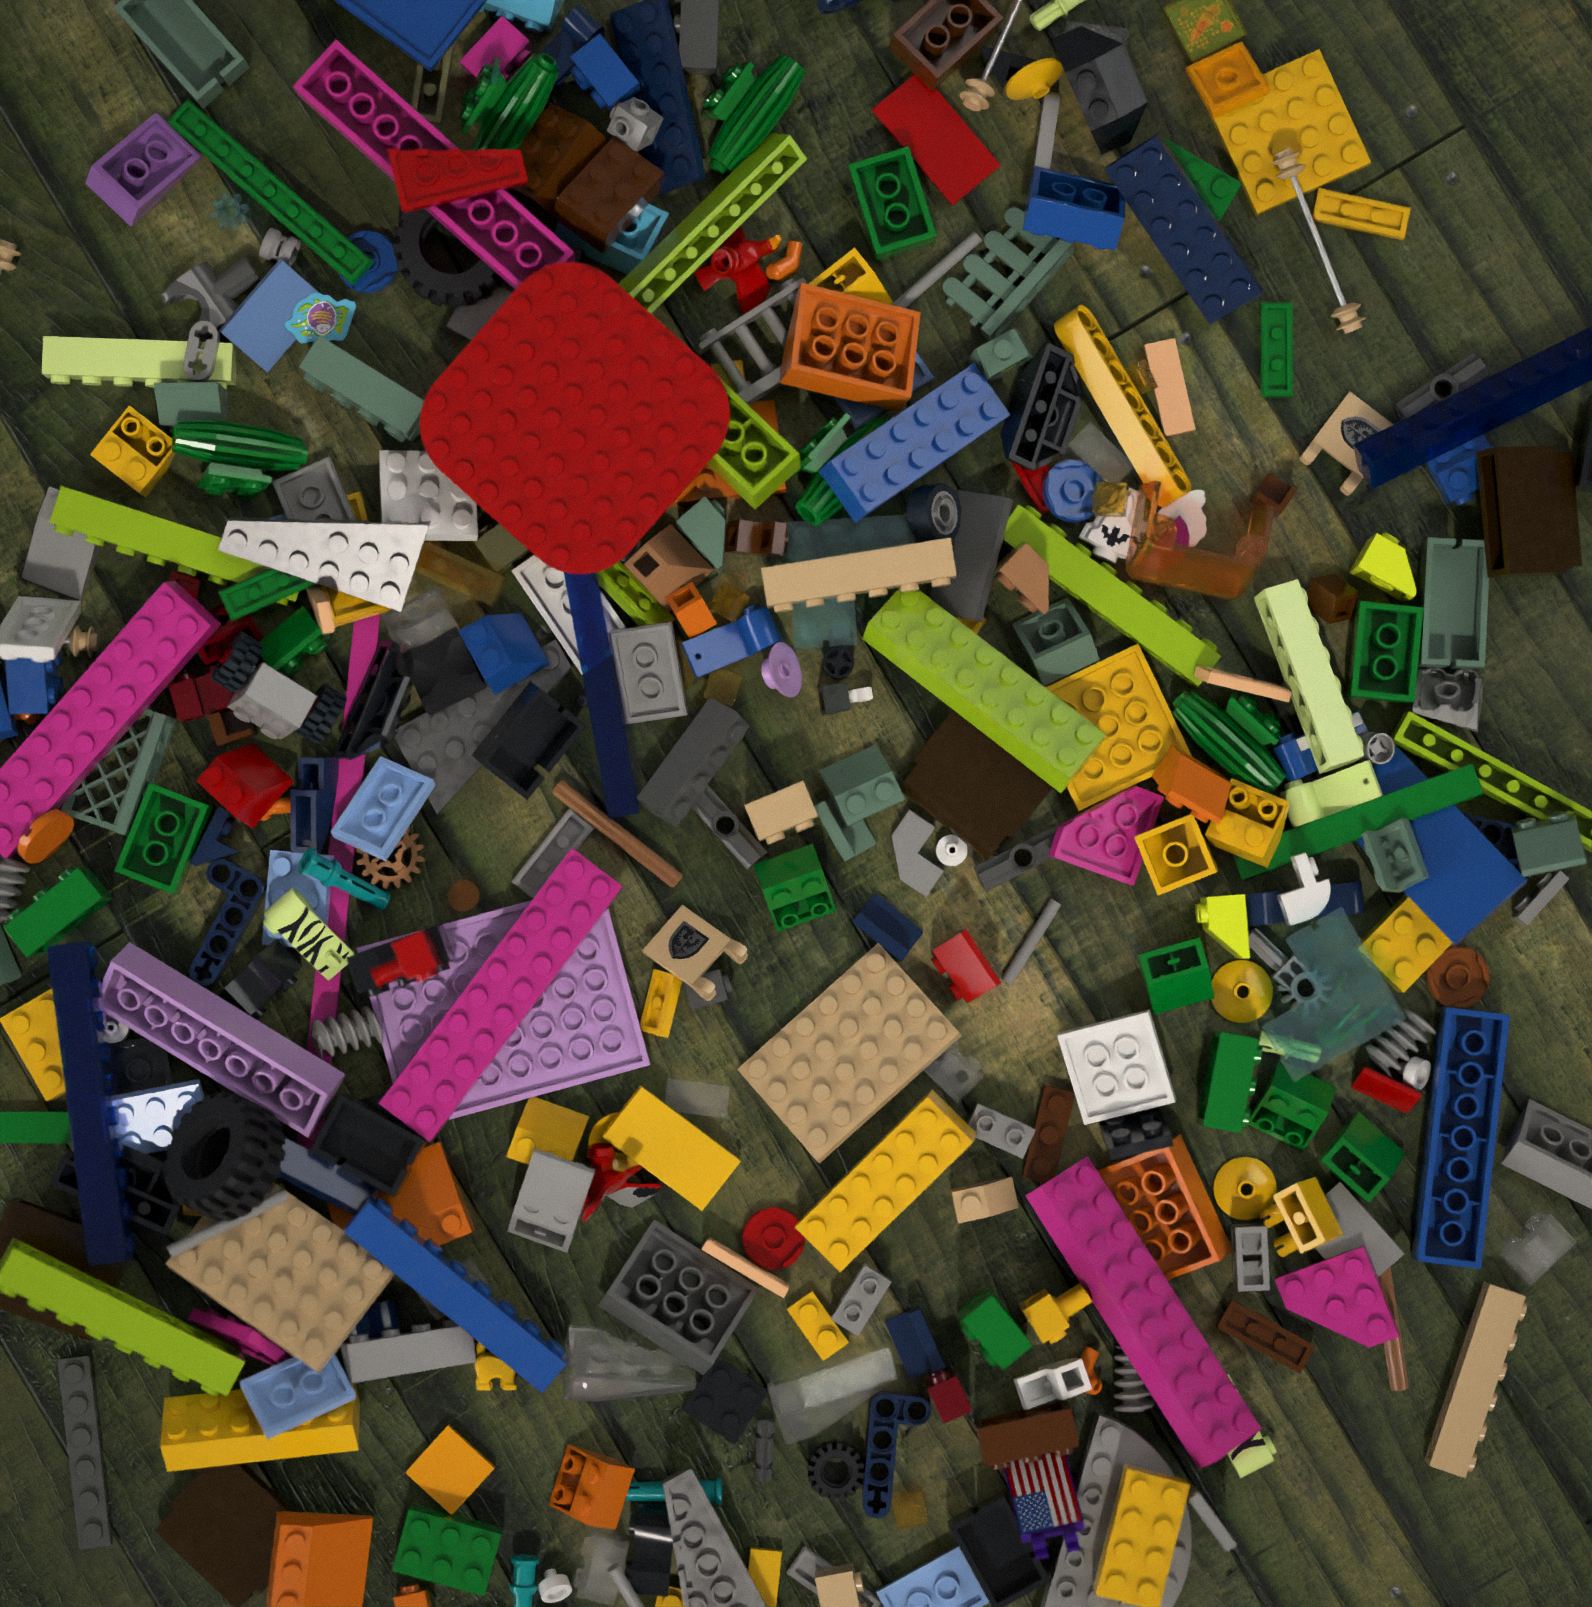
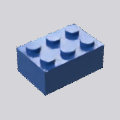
[1023,166,1126,250]

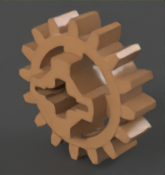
[356,826,426,889]

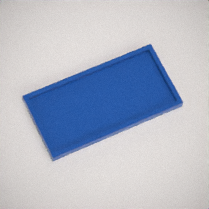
[334,0,487,72]
[1355,746,1527,946]

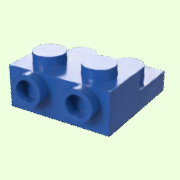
[1419,420,1494,506]

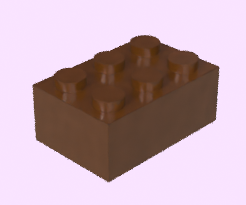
[888,0,1004,92]
[507,103,609,217]
[553,136,664,254]
[974,1400,1079,1470]

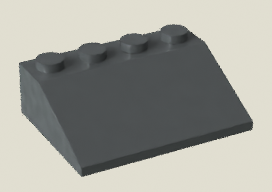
[598,1219,760,1375]

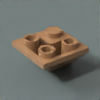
[624,524,714,613]
[994,541,1049,615]

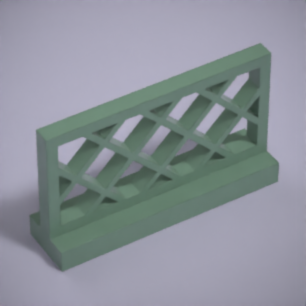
[61,709,177,836]

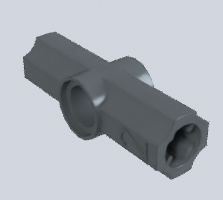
[1394,352,1489,428]
[691,785,768,870]
[973,824,1058,892]

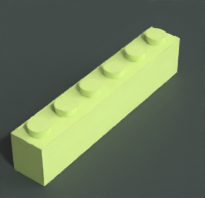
[42,336,237,390]
[1254,579,1364,774]

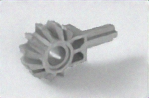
[1248,928,1332,1015]

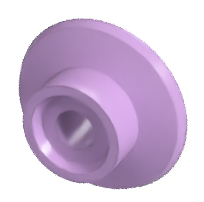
[762,642,802,697]

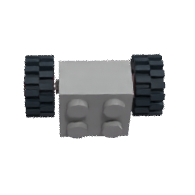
[211,631,347,745]

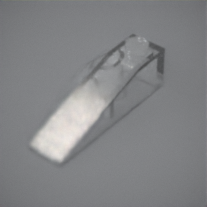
[562,1325,696,1402]
[768,1347,898,1445]

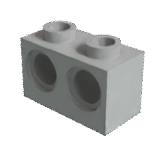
[967,1102,1036,1159]
[1231,1223,1270,1292]
[831,1262,892,1336]

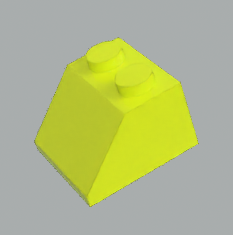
[1349,532,1417,603]
[1195,894,1250,959]

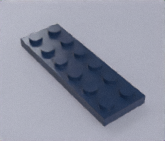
[610,0,706,196]
[1105,133,1264,325]

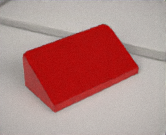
[1351,1066,1422,1113]

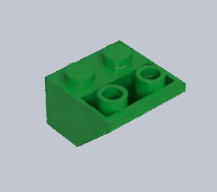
[260,606,331,677]
[753,844,836,932]
[1135,937,1214,1015]
[1248,1060,1337,1151]
[1316,1111,1406,1203]

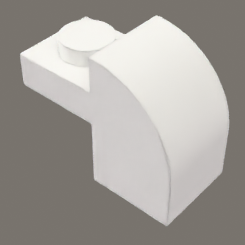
[1276,853,1330,926]
[1013,1358,1092,1410]

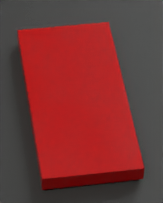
[872,74,1001,207]

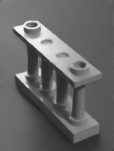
[696,277,807,406]

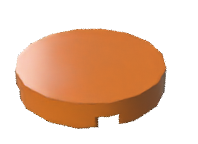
[17,809,74,864]

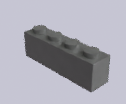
[674,0,720,76]
[636,697,750,827]

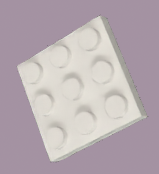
[379,450,478,541]
[1057,1009,1177,1125]

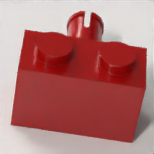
[370,930,443,988]

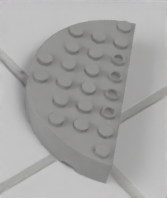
[1040,1411,1192,1607]

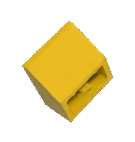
[809,247,893,305]
[90,405,176,498]
[1205,778,1290,868]

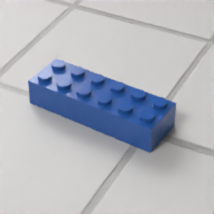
[819,363,1010,523]

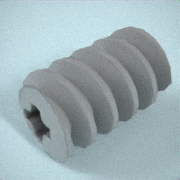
[0,855,30,923]
[312,1006,383,1060]
[1366,1009,1436,1078]
[1114,1345,1154,1412]

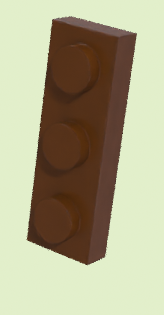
[1022,1085,1075,1183]
[1216,1298,1315,1374]

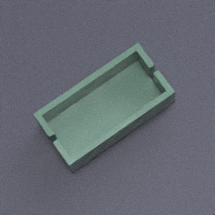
[114,0,250,109]
[299,335,424,443]
[1418,537,1489,670]

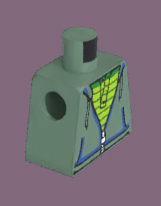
[966,328,1033,383]

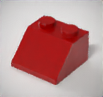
[196,743,294,829]
[931,929,1001,1003]

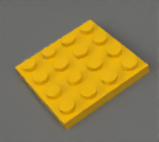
[1208,49,1371,216]
[1045,644,1192,811]

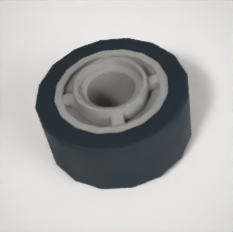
[907,483,961,542]

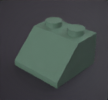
[154,382,228,434]
[676,497,727,575]
[1011,597,1100,686]
[819,744,905,828]
[1511,811,1587,877]

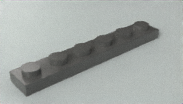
[57,1354,113,1550]

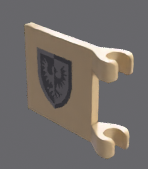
[1299,391,1400,496]
[642,905,748,1001]

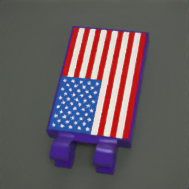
[1004,1452,1085,1560]

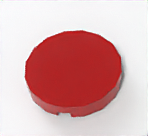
[742,1206,805,1270]

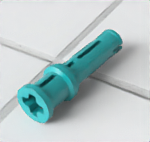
[298,848,390,911]
[626,1477,723,1506]
[509,1554,539,1607]

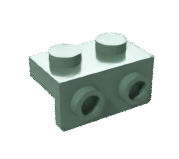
[1362,818,1429,893]

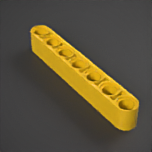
[1054,305,1191,508]

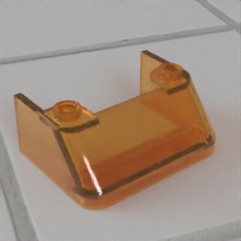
[1125,481,1275,600]

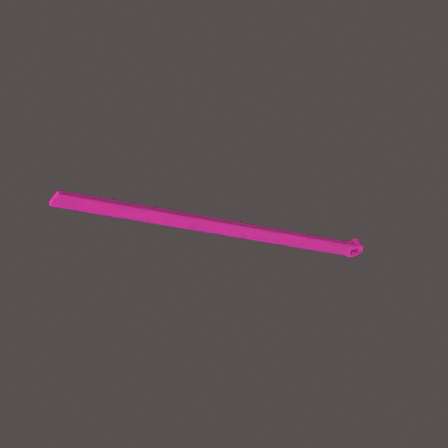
[297,614,381,1150]

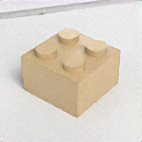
[744,781,818,845]

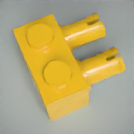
[1259,1177,1344,1257]
[1018,1283,1092,1344]

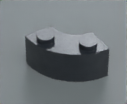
[219,939,302,1020]
[625,1502,673,1597]

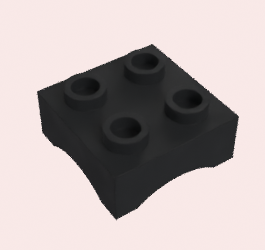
[402,627,486,715]

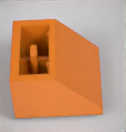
[1152,745,1231,825]
[548,1444,635,1530]

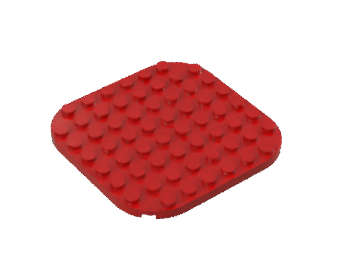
[420,262,730,574]

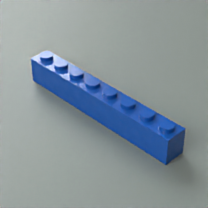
[344,1196,567,1393]

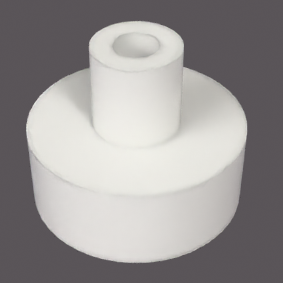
[936,834,968,866]
[97,1014,131,1043]
[1397,1056,1431,1090]
[538,1569,572,1603]

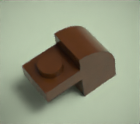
[725,520,789,558]

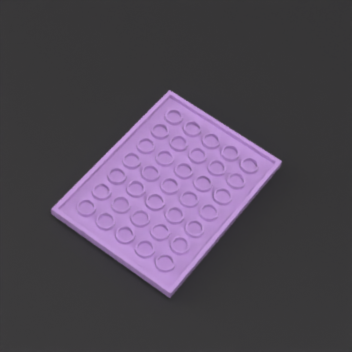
[357,900,651,1129]

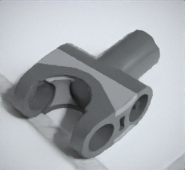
[160,258,260,341]

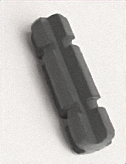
[755,1418,774,1482]

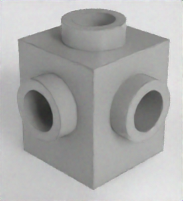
[607,97,663,152]

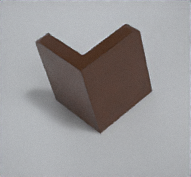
[1250,473,1298,518]
[1307,574,1360,624]
[207,710,258,747]

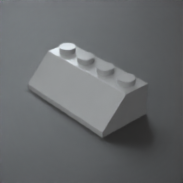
[1501,1099,1592,1209]

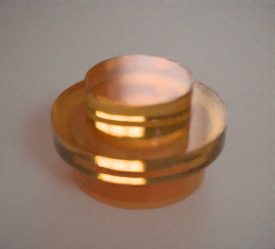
[448,880,480,911]

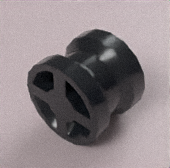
[823,647,854,680]

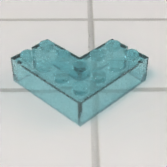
[786,514,914,651]
[1262,907,1406,1082]

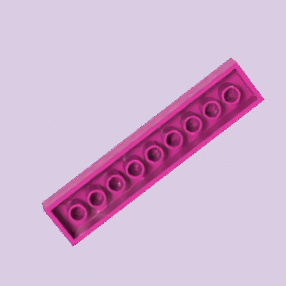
[293,40,576,290]
[0,581,221,859]
[379,848,624,1142]
[1025,1156,1261,1469]

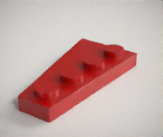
[387,149,528,214]

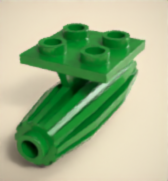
[459,53,559,151]
[700,54,806,175]
[791,413,889,526]
[171,420,308,499]
[1172,690,1287,794]

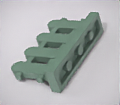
[943,207,1075,341]

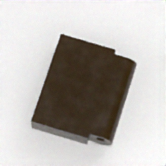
[1476,446,1583,578]
[899,710,1053,860]
[0,1198,136,1341]
[154,1463,297,1607]

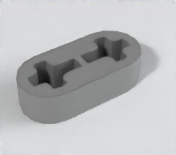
[183,321,220,382]

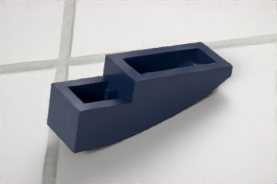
[290,756,339,854]

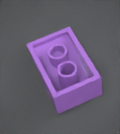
[85,112,202,227]

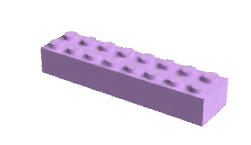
[93,942,345,1137]

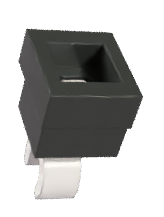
[817,683,873,716]

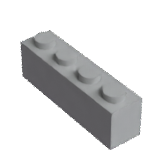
[341,1319,476,1383]

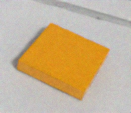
[1185,41,1270,119]
[405,1424,495,1516]

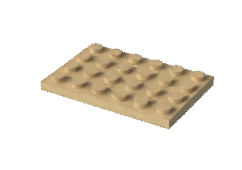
[737,943,962,1163]
[166,1183,395,1374]

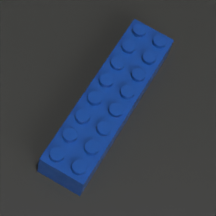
[1411,1006,1510,1269]

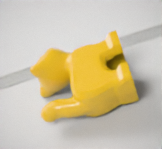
[474,1342,517,1391]

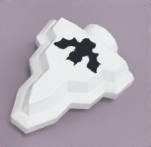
[1078,487,1141,564]

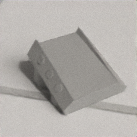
[1412,667,1483,732]

